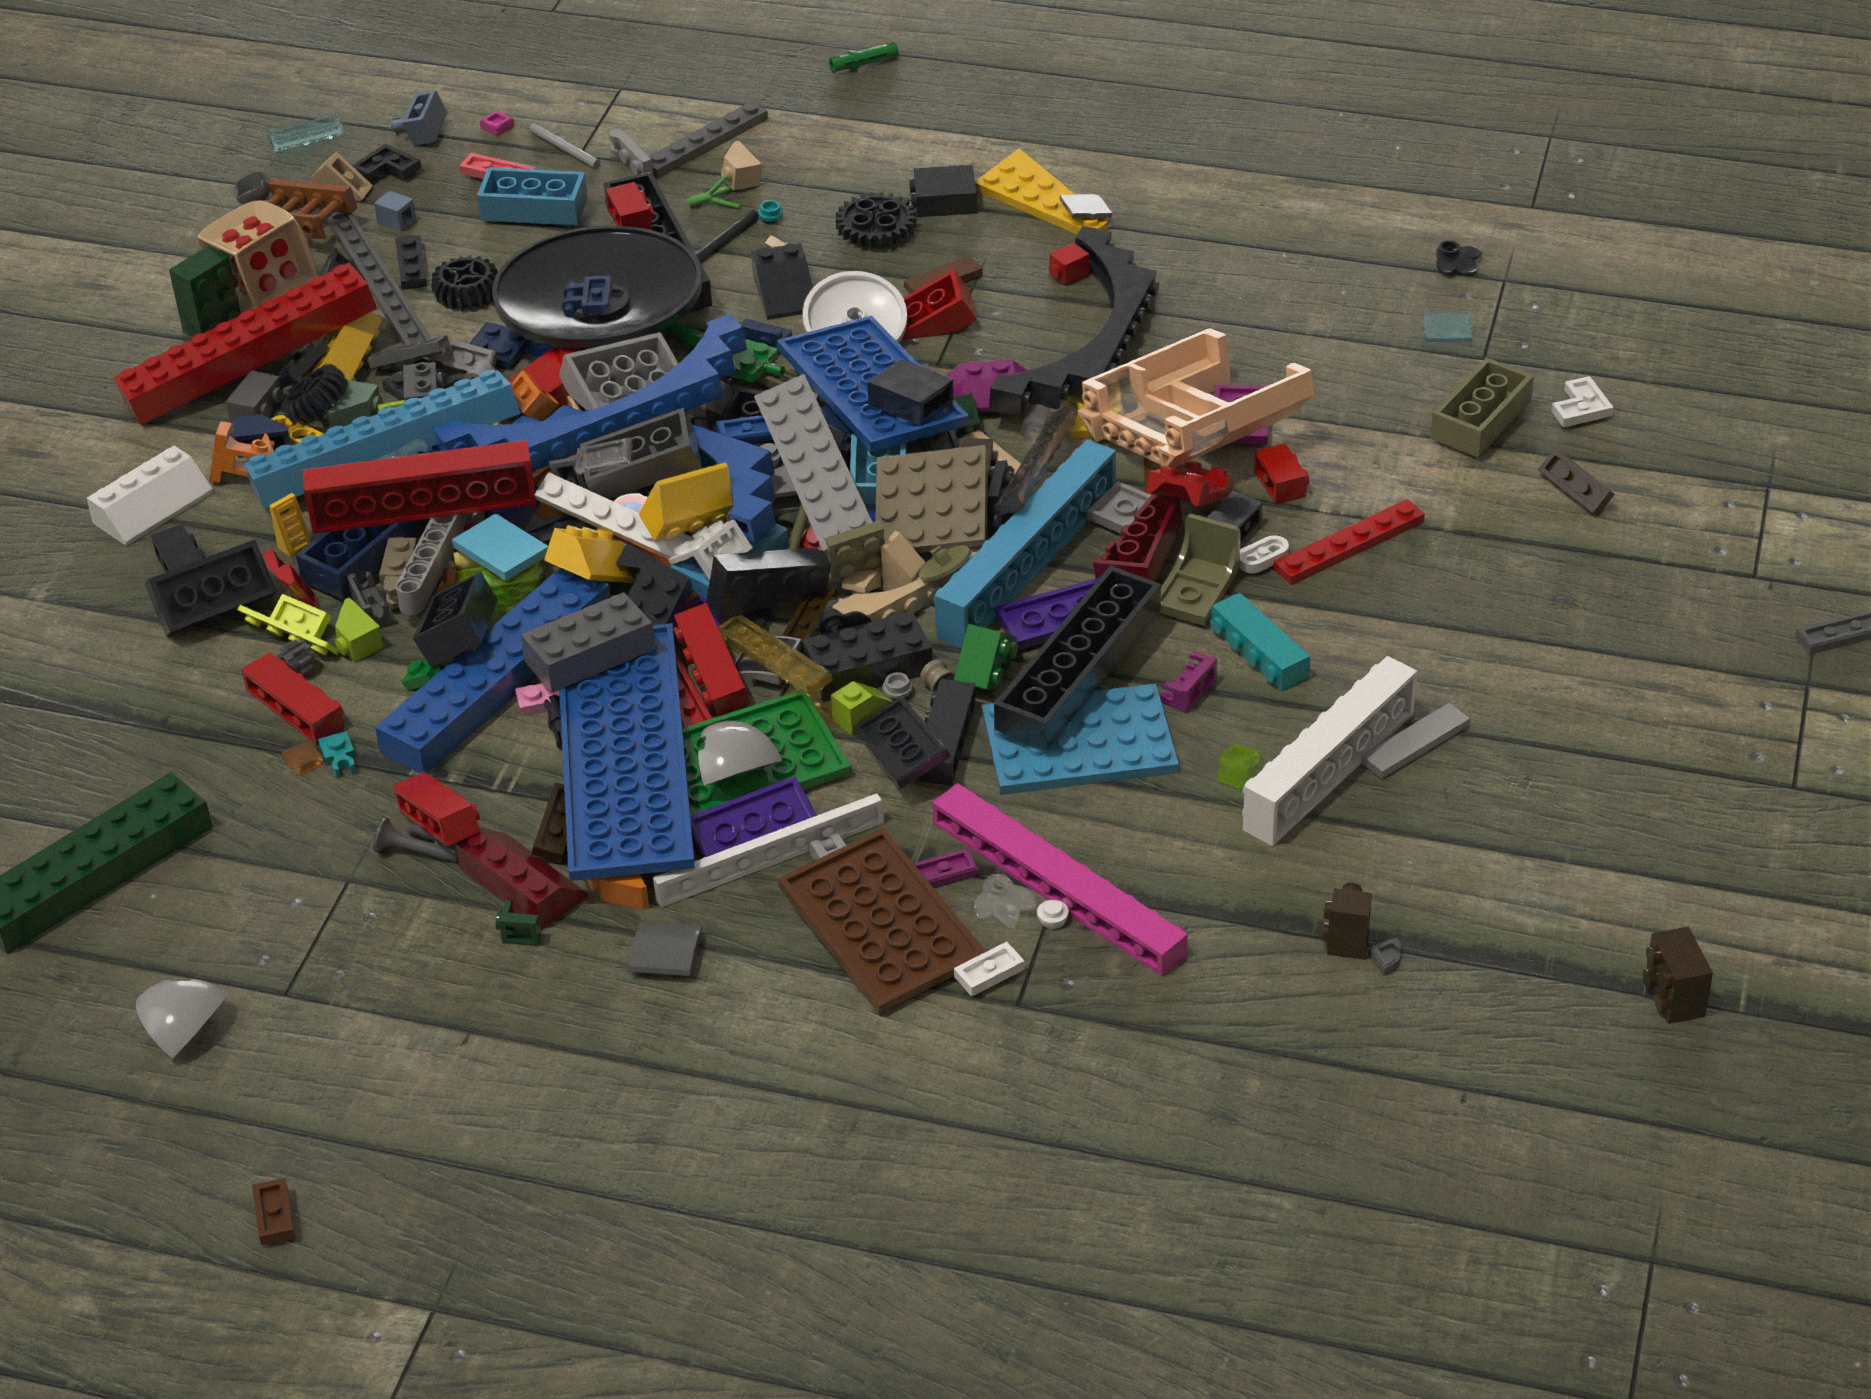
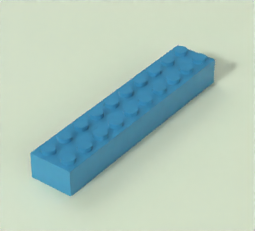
[243,370,520,509]
[934,439,1116,649]

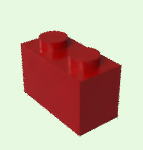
[606,182,654,230]
[1254,443,1310,505]

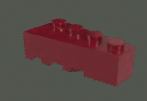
[1093,494,1183,582]

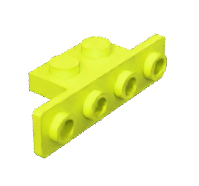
[237,594,339,656]

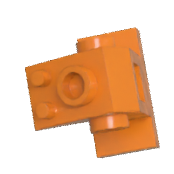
[209,421,275,483]

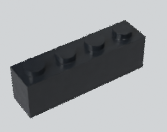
[917,679,976,786]

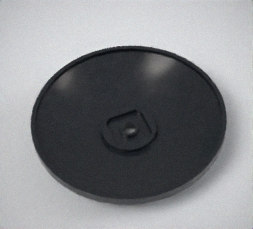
[492,226,702,348]

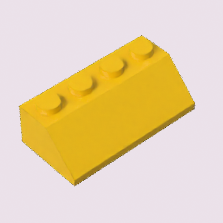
[299,311,382,382]

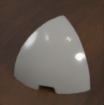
[698,721,782,786]
[136,979,228,1059]

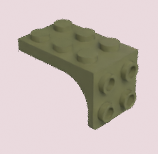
[1159,514,1241,626]

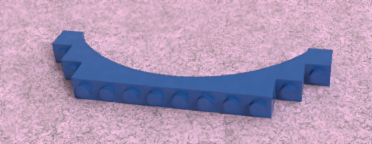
[433,314,748,472]
[512,405,776,543]

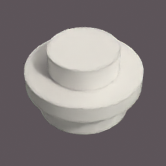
[1037,900,1069,929]

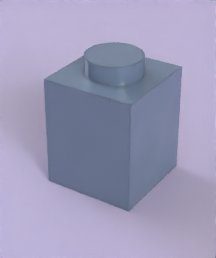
[374,191,416,232]

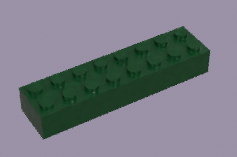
[0,772,212,954]

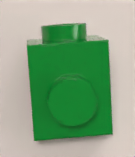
[401,660,446,691]

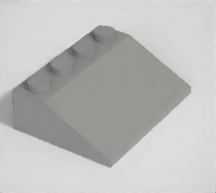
[559,332,678,411]

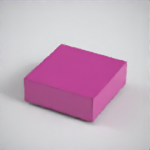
[480,110,514,136]

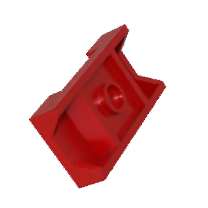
[1145,461,1235,507]

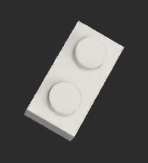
[954,942,1025,996]

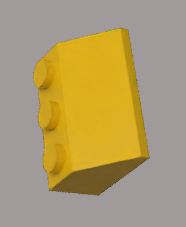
[638,462,733,541]
[544,525,635,583]

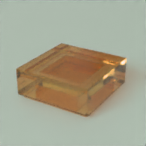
[282,740,323,776]

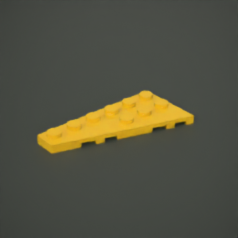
[975,148,1108,234]

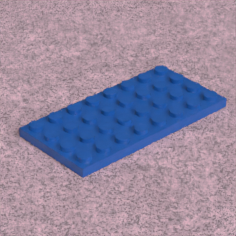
[777,315,969,452]

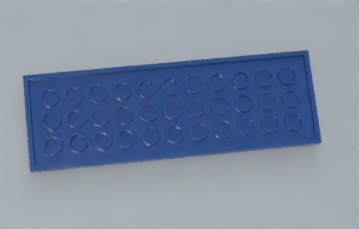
[559,623,695,881]

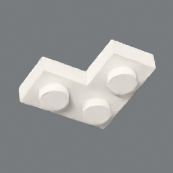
[1551,376,1614,428]

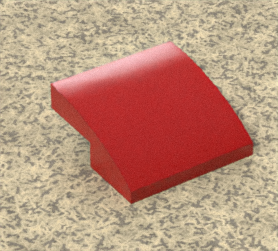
[263,549,320,610]

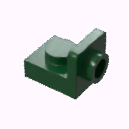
[953,393,982,435]
[496,900,542,946]

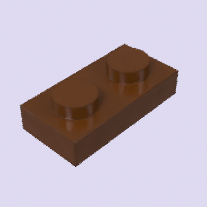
[252,1178,295,1245]

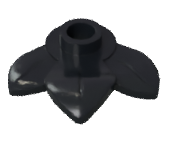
[1436,240,1482,275]
[819,609,872,635]

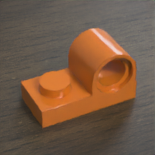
[511,370,559,421]

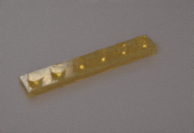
[718,615,833,696]

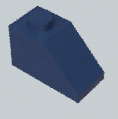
[234,414,292,458]

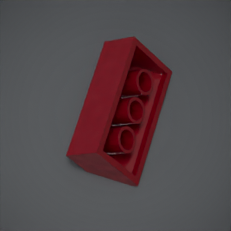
[456,828,588,930]

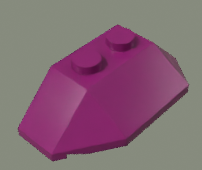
[946,359,1031,412]

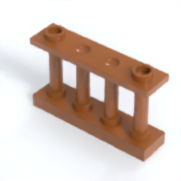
[266,178,358,240]

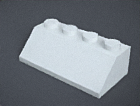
[87,446,214,546]

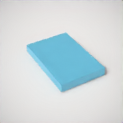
[452,514,548,581]

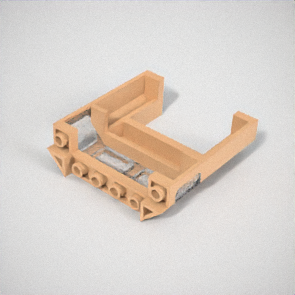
[1077,328,1314,468]

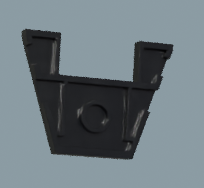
[616,543,692,625]

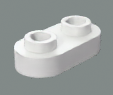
[1239,535,1289,574]

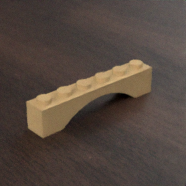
[832,546,982,621]

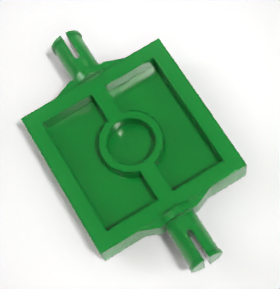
[729,339,785,383]

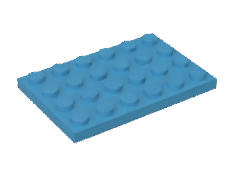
[982,683,1179,795]

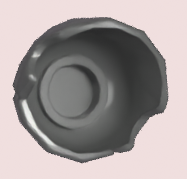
[233,171,271,205]

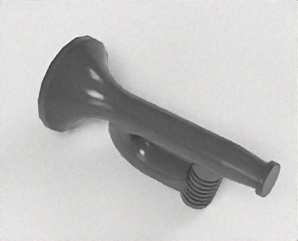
[373,817,458,863]

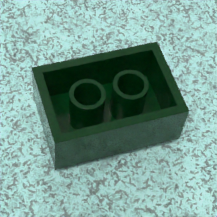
[169,246,241,338]

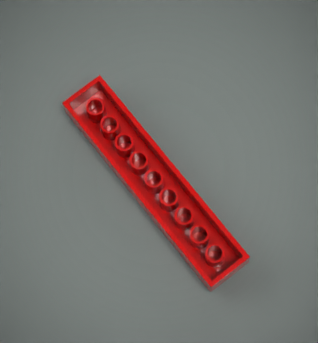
[113,263,378,425]

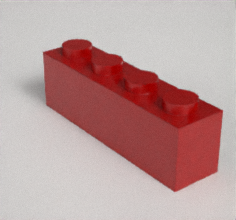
[673,603,750,717]
[241,652,345,745]
[392,772,480,846]

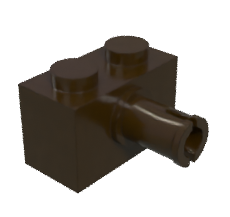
[1322,882,1372,960]

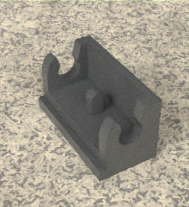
[347,571,395,629]

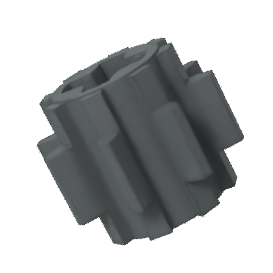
[277,639,316,675]

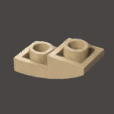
[842,564,882,594]

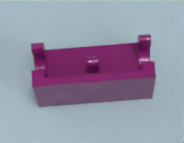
[1159,652,1217,713]

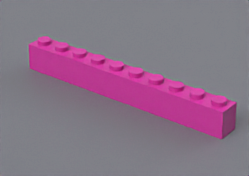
[932,783,1188,976]

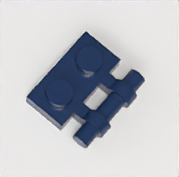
[562,276,612,318]

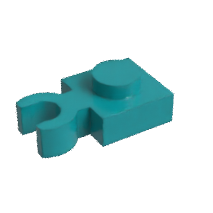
[318,731,356,778]

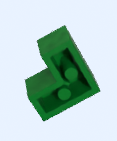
[954,624,1018,691]

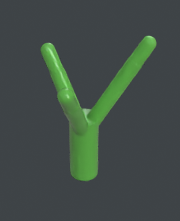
[687,175,740,209]

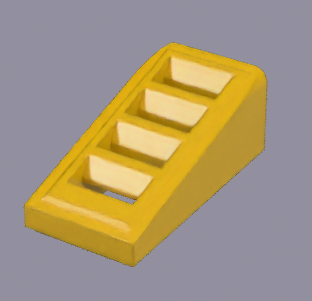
[269,493,311,557]

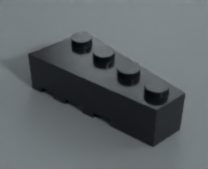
[706,548,831,622]

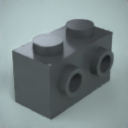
[403,362,444,401]

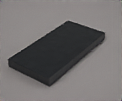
[853,696,951,789]

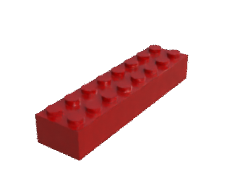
[303,440,536,534]

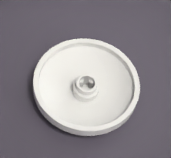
[803,271,907,343]

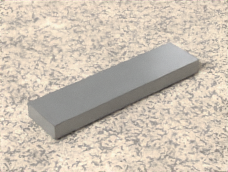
[1361,703,1470,779]

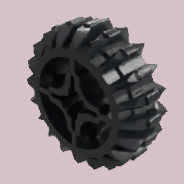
[431,255,498,311]
[281,364,348,426]

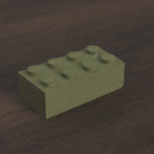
[1430,357,1534,457]

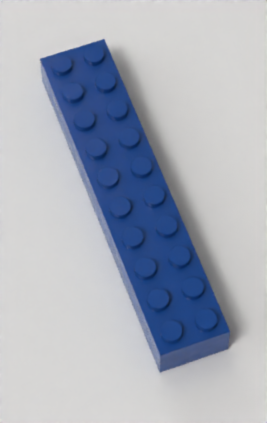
[375,568,611,773]

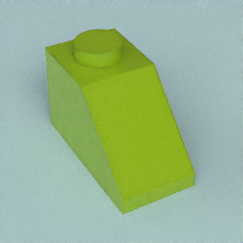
[335,597,384,663]
[831,681,893,735]

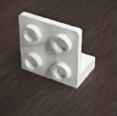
[668,520,753,580]

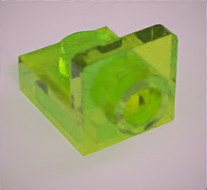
[1216,744,1261,788]

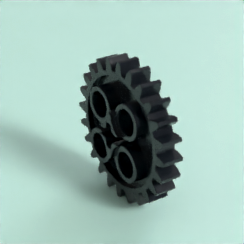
[835,192,917,249]

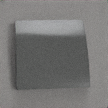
[627,922,702,976]

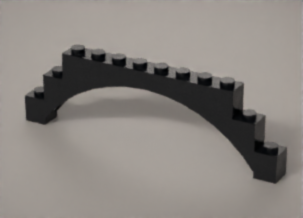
[989,225,1159,417]

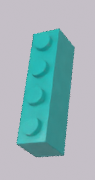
[1210,592,1310,691]

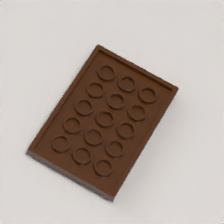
[778,827,986,1014]

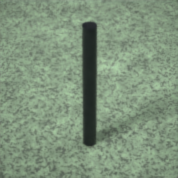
[695,210,759,262]

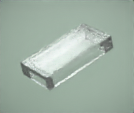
[575,438,633,475]

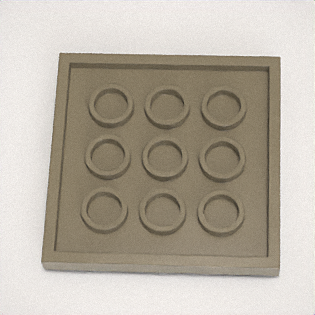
[875,445,988,553]

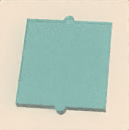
[1422,312,1473,343]

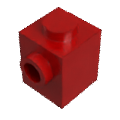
[1049,242,1089,286]

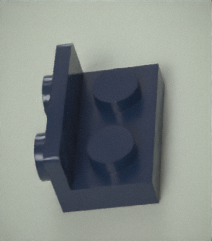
[738,319,792,356]

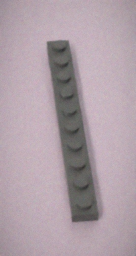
[327,212,431,345]

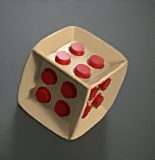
[197,201,318,312]

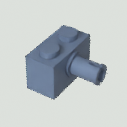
[390,90,448,146]

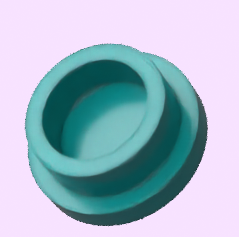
[758,200,783,222]

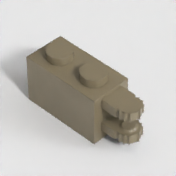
[379,537,417,609]

